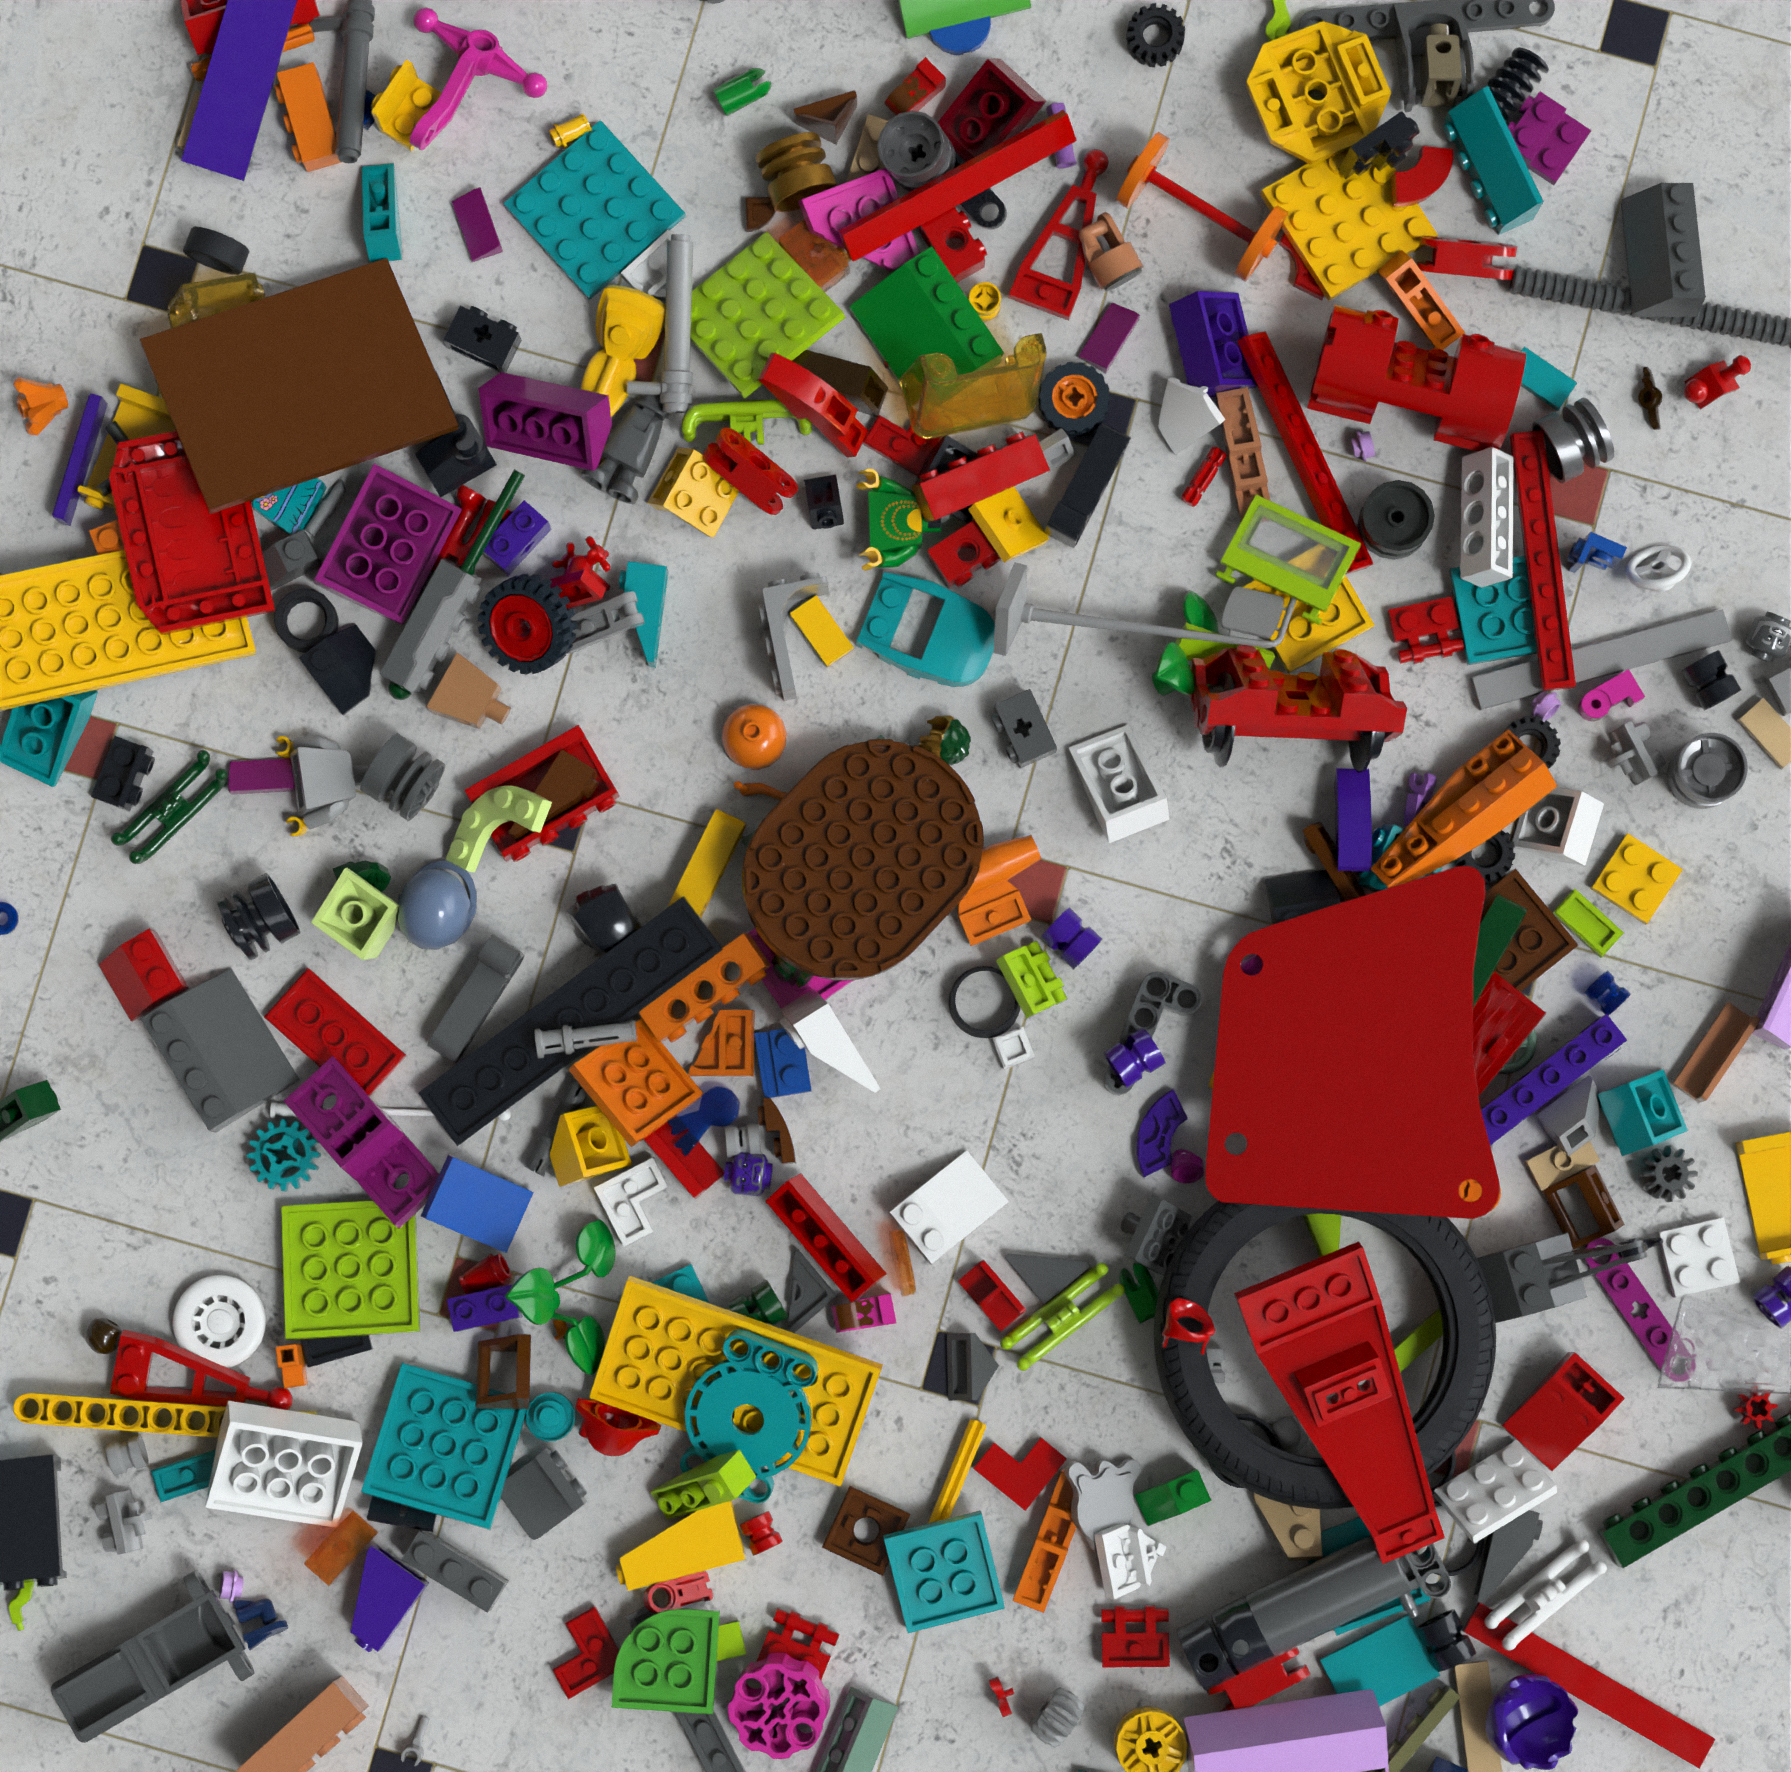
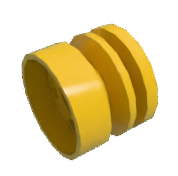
[1113,1706,1188,1772]

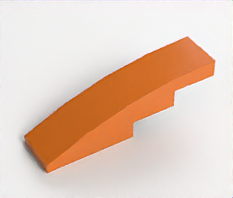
[1013,1469,1077,1613]

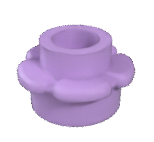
[1351,430,1375,462]
[1531,691,1562,722]
[219,1570,243,1603]

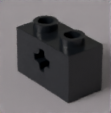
[443,306,522,373]

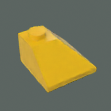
[550,1106,632,1187]

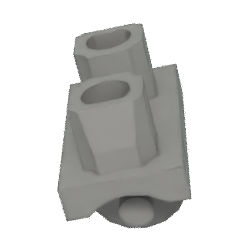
[1608,721,1666,786]
[95,1489,152,1555]

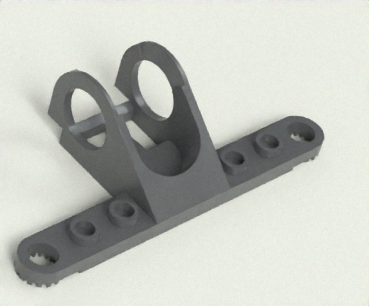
[1298,0,1555,112]

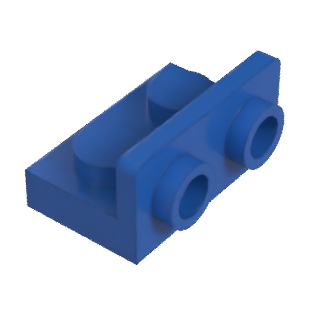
[1567,532,1627,573]

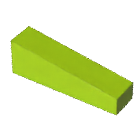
[1393,1308,1443,1373]

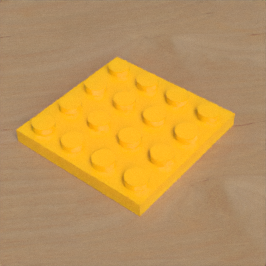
[1260,150,1438,301]

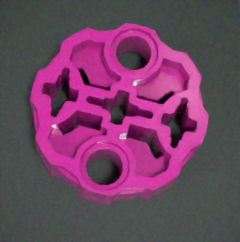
[728,1653,830,1759]

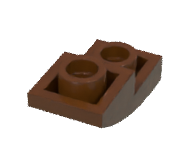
[758,1097,796,1164]

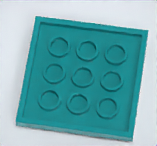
[504,120,686,300]
[361,1363,530,1531]

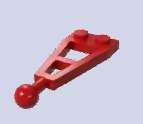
[1009,149,1109,321]
[110,1329,293,1410]

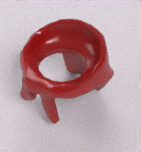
[1162,1298,1216,1355]

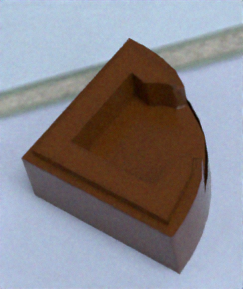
[745,197,776,232]

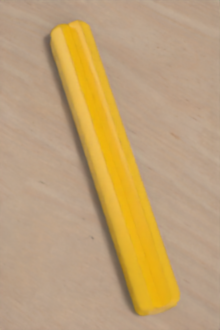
[928,1419,986,1524]

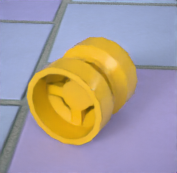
[969,282,1001,322]

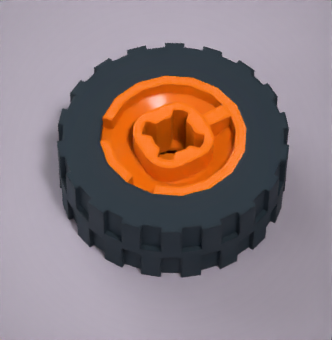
[1038,362,1110,438]

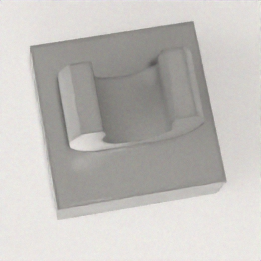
[1037,428,1076,473]

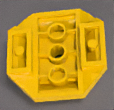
[1246,21,1391,165]

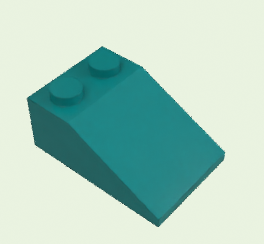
[0,690,98,787]

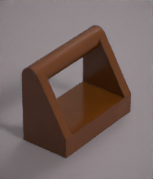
[1542,1165,1625,1250]
[475,1334,531,1409]

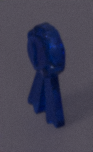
[668,1086,740,1156]

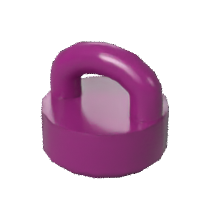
[1171,1149,1204,1184]

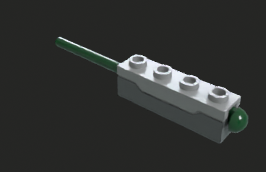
[380,469,525,700]

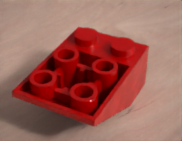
[1502,1352,1625,1471]

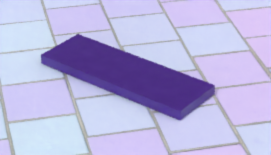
[181,0,298,181]

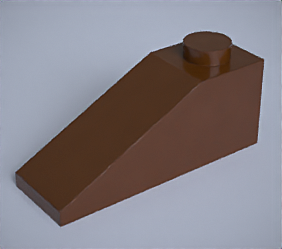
[509,750,599,841]

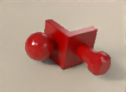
[1684,355,1751,409]

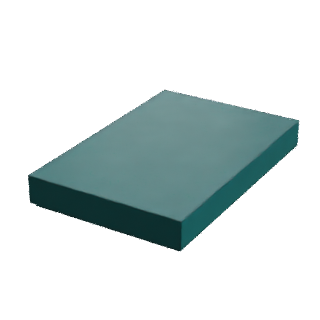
[1319,1614,1441,1707]

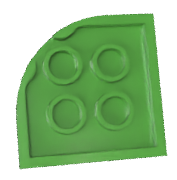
[611,1608,720,1714]

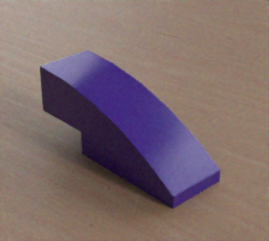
[1334,768,1372,871]

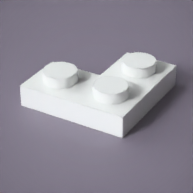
[594,1158,668,1247]

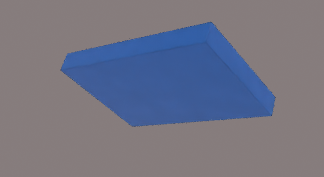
[421,1155,534,1253]

